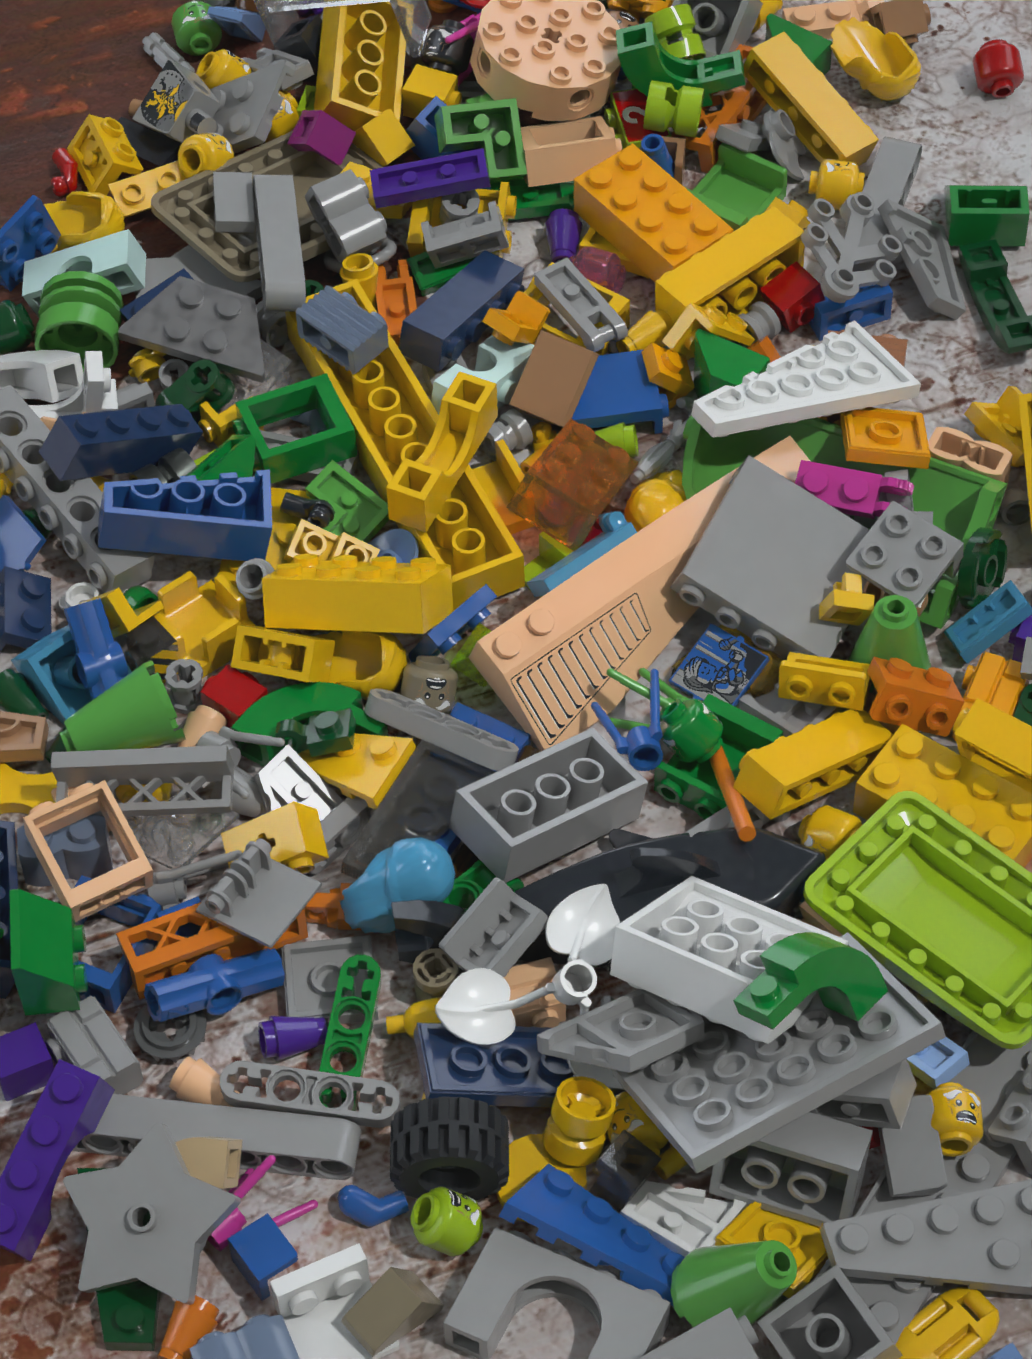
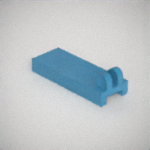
[527,511,637,597]

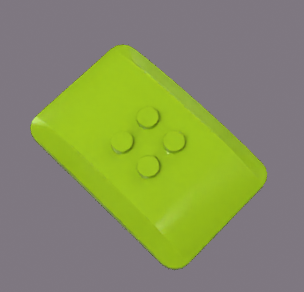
[803,791,1032,1049]

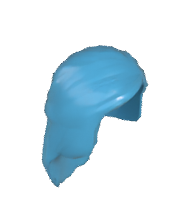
[340,837,455,933]

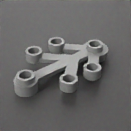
[801,192,902,303]

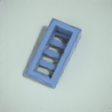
[207,6,268,42]

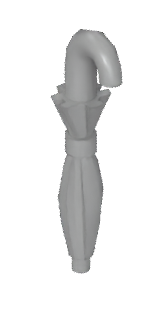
[630,396,695,484]

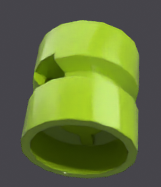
[644,4,706,60]
[643,80,704,138]

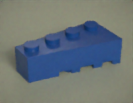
[98,469,272,561]

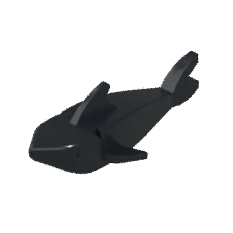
[391,827,825,967]

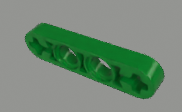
[319,954,381,1111]

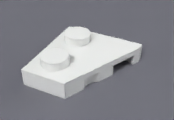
[620,1181,748,1257]

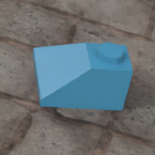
[11,625,132,726]

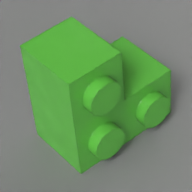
[434,98,527,185]

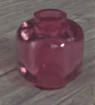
[569,246,626,294]

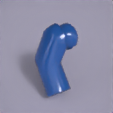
[337,1185,410,1227]

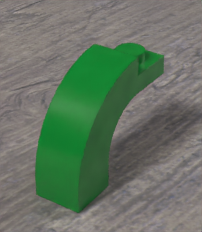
[616,21,746,107]
[231,682,388,767]
[733,932,888,1030]

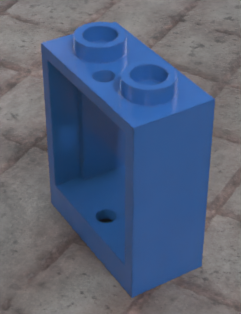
[74,875,162,1013]

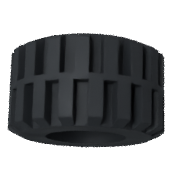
[390,1096,509,1200]

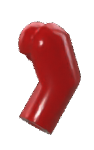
[51,148,78,197]

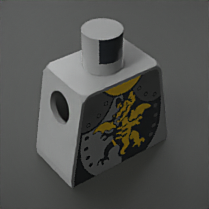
[132,58,220,143]

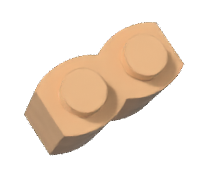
[928,427,1013,491]

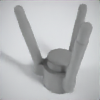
[196,726,285,799]
[147,850,242,910]

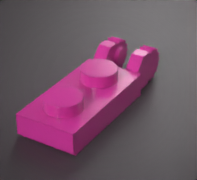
[795,460,915,519]

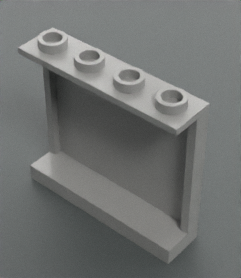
[670,455,869,660]

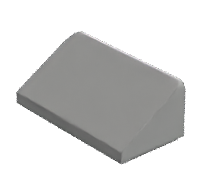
[878,1095,948,1197]

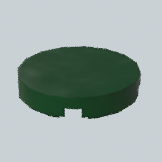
[958,527,1007,610]

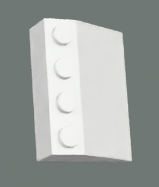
[610,876,848,1044]

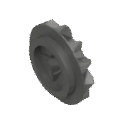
[133,1004,207,1063]

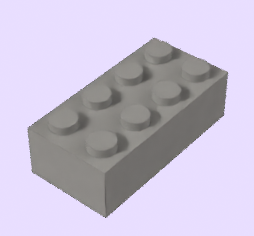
[449,728,648,883]

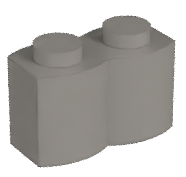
[305,169,387,263]

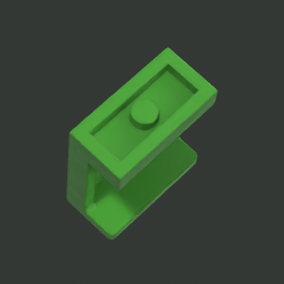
[685,142,788,232]

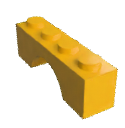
[386,371,498,533]

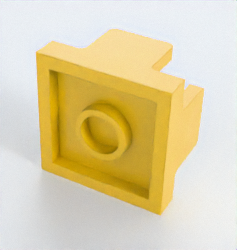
[144,571,256,678]

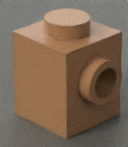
[870,0,931,45]

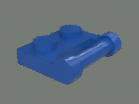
[409,584,497,662]

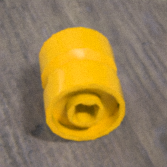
[543,1076,616,1167]

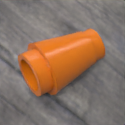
[157,1295,219,1359]

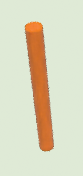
[709,746,756,842]

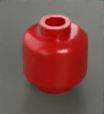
[973,39,1024,98]

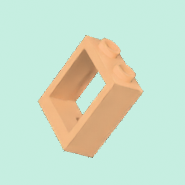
[520,116,622,187]
[23,780,153,922]

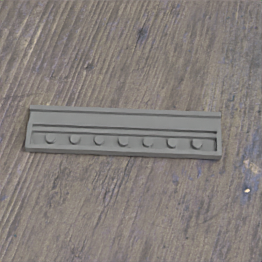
[815,1030,1032,1345]

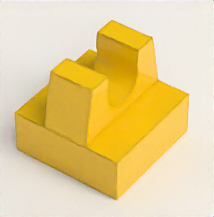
[819,572,874,626]

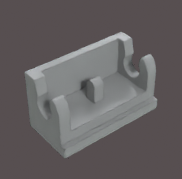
[421,201,509,269]

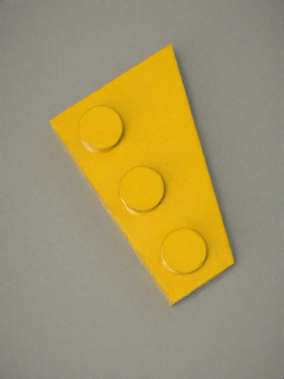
[298,733,418,811]

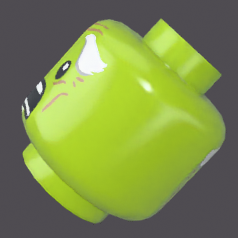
[410,1187,483,1257]

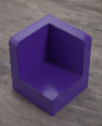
[0,1022,54,1101]

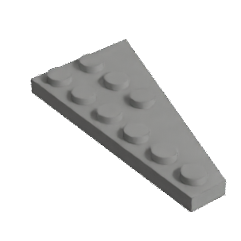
[820,1179,1032,1295]

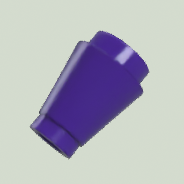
[545,209,583,264]
[258,1016,327,1061]

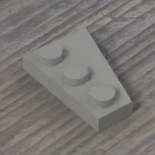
[877,199,966,320]

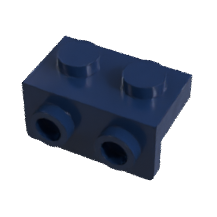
[0,566,52,652]

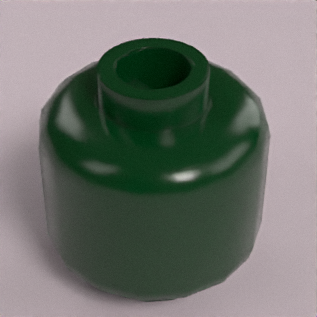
[0,300,36,355]

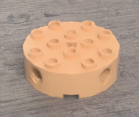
[470,0,621,121]

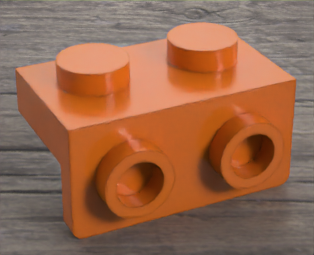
[867,657,965,737]

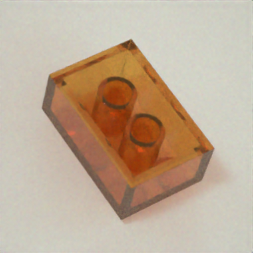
[506,418,639,551]

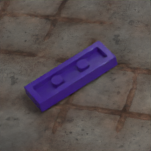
[370,148,490,209]

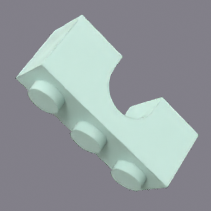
[22,229,146,318]
[431,335,534,414]

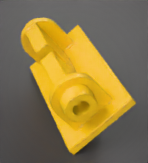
[108,161,187,218]

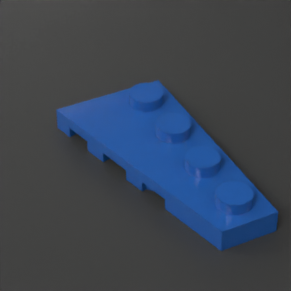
[499,1164,685,1307]

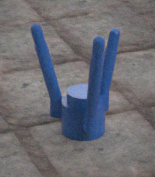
[591,669,663,771]

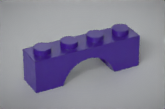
[0,1059,115,1261]

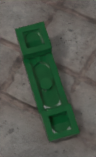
[958,239,1032,354]

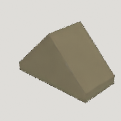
[341,1267,444,1357]

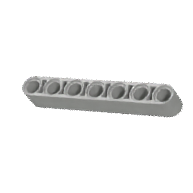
[72,1094,362,1180]

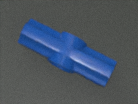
[64,598,128,700]
[144,948,285,1022]

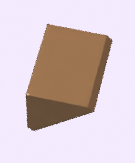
[509,330,599,429]

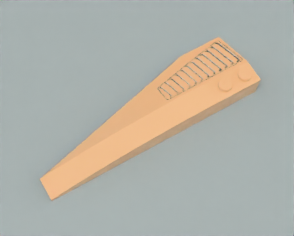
[468,436,810,751]

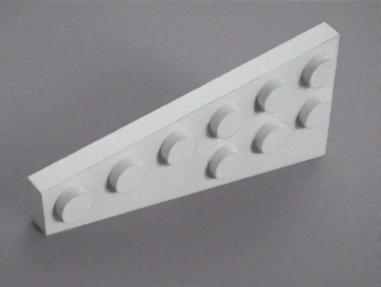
[691,320,921,438]

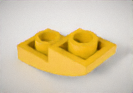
[282,519,380,562]

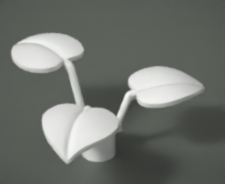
[435,884,625,1090]

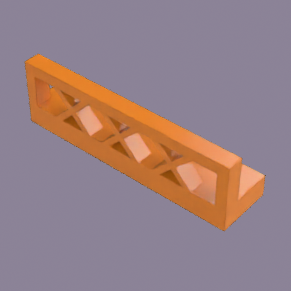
[671,44,767,173]
[116,902,308,1000]

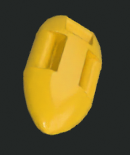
[896,1286,1000,1359]

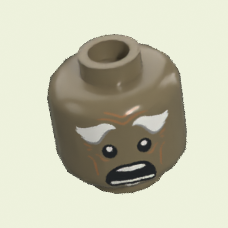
[400,655,458,714]

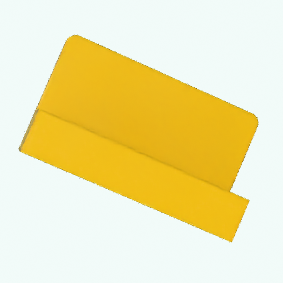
[472,439,537,535]
[80,587,164,638]

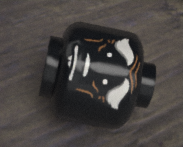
[422,20,474,75]

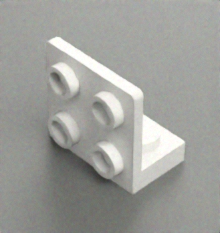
[270,1243,400,1359]

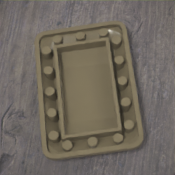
[151,131,388,282]

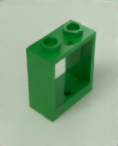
[232,373,357,484]

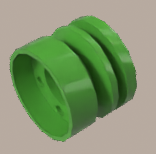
[34,271,123,373]

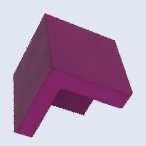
[287,110,356,165]

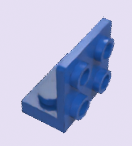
[0,195,61,292]

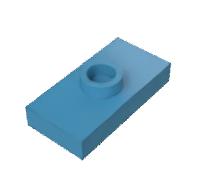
[944,580,1032,664]

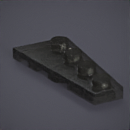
[341,740,495,880]

